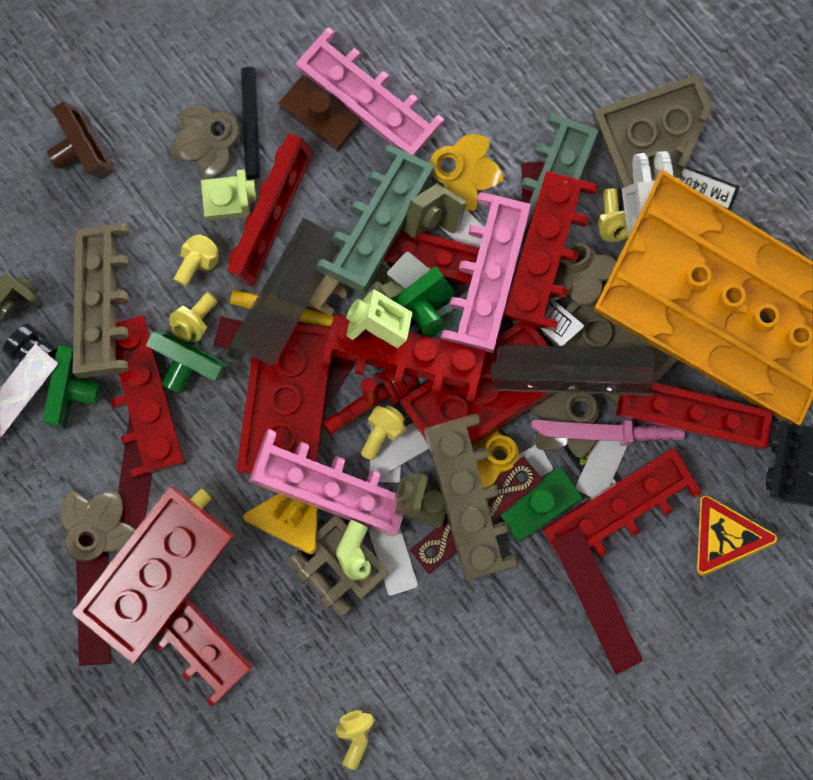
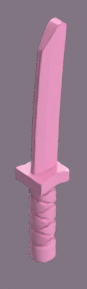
[530,419,685,446]

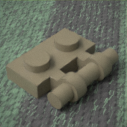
[288,515,390,618]

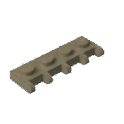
[73,223,129,379]
[424,414,518,581]

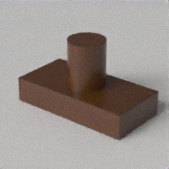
[279,75,361,152]
[47,101,114,179]

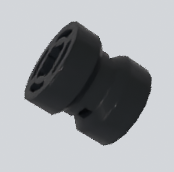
[2,324,57,362]

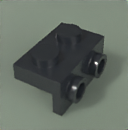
[766,420,813,507]

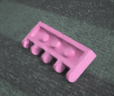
[296,28,445,156]
[440,193,531,353]
[249,429,403,537]

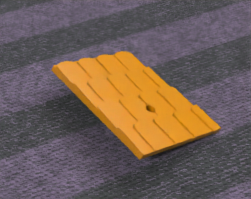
[594,169,813,426]

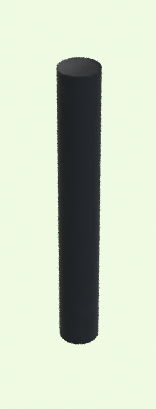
[241,67,260,179]

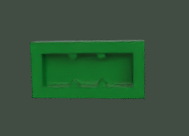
[392,266,456,337]
[146,330,230,393]
[42,345,101,430]
[499,466,582,543]

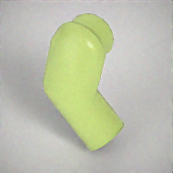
[336,520,371,580]

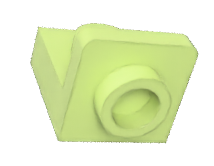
[201,169,257,221]
[346,289,412,348]

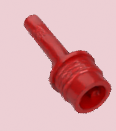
[322,369,418,435]

